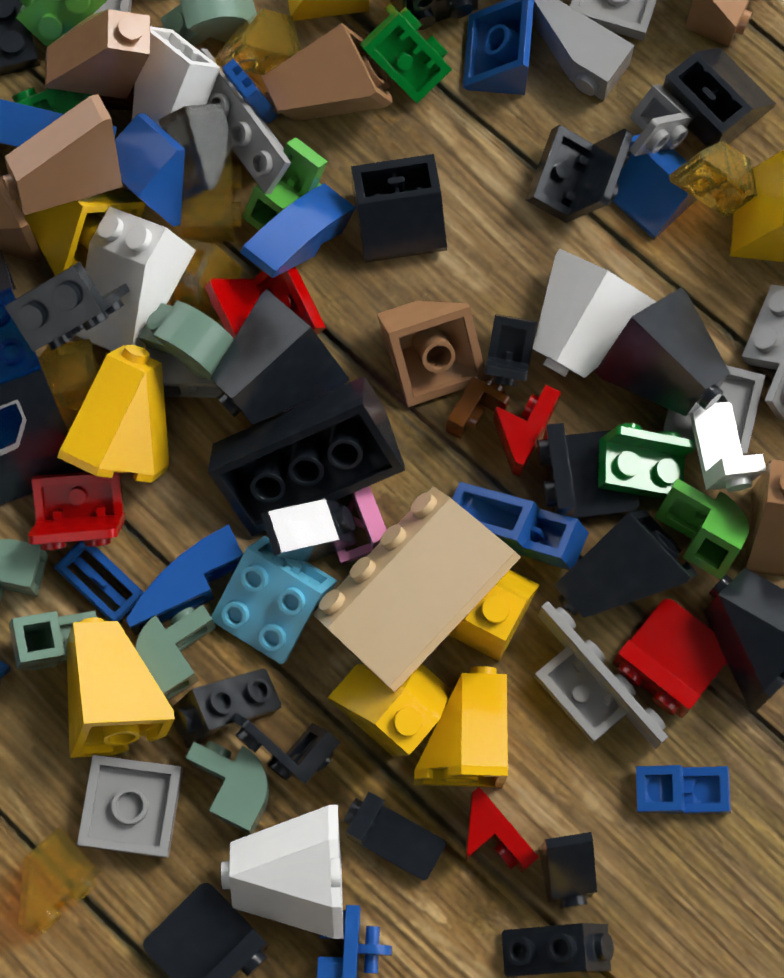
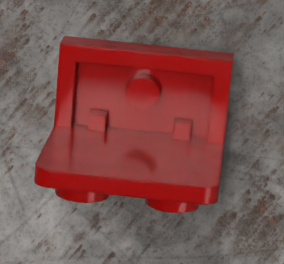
[205,266,326,339]
[28,472,125,550]
[612,598,727,718]

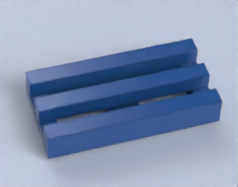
[222,58,280,123]
[54,541,144,625]

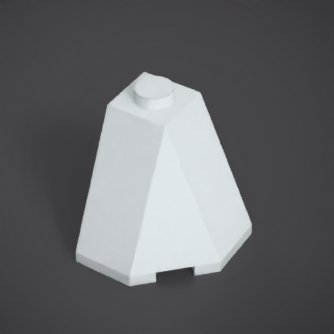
[532,249,656,378]
[221,805,344,939]

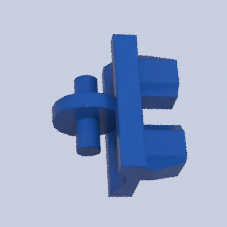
[317,905,392,978]

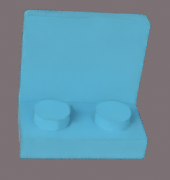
[211,536,338,664]

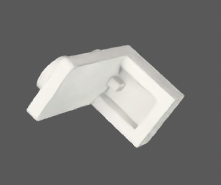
[689,402,766,492]

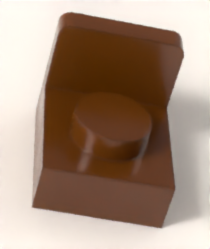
[446,376,511,439]

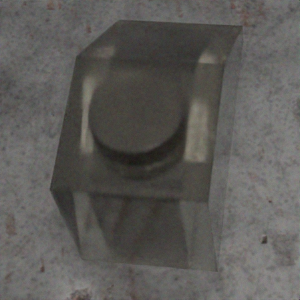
[158,103,233,201]

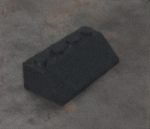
[208,376,405,536]

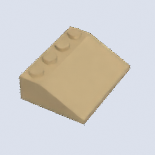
[312,486,521,692]

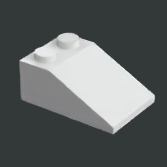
[75,206,196,352]

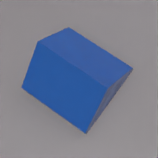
[463,0,534,95]
[115,113,185,226]
[612,134,712,240]

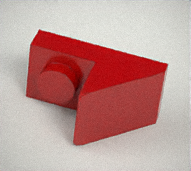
[493,385,561,477]
[465,787,539,873]

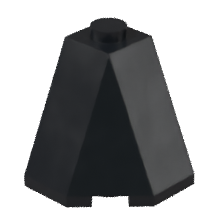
[595,288,730,417]
[211,290,350,424]
[554,510,698,618]
[704,568,784,713]

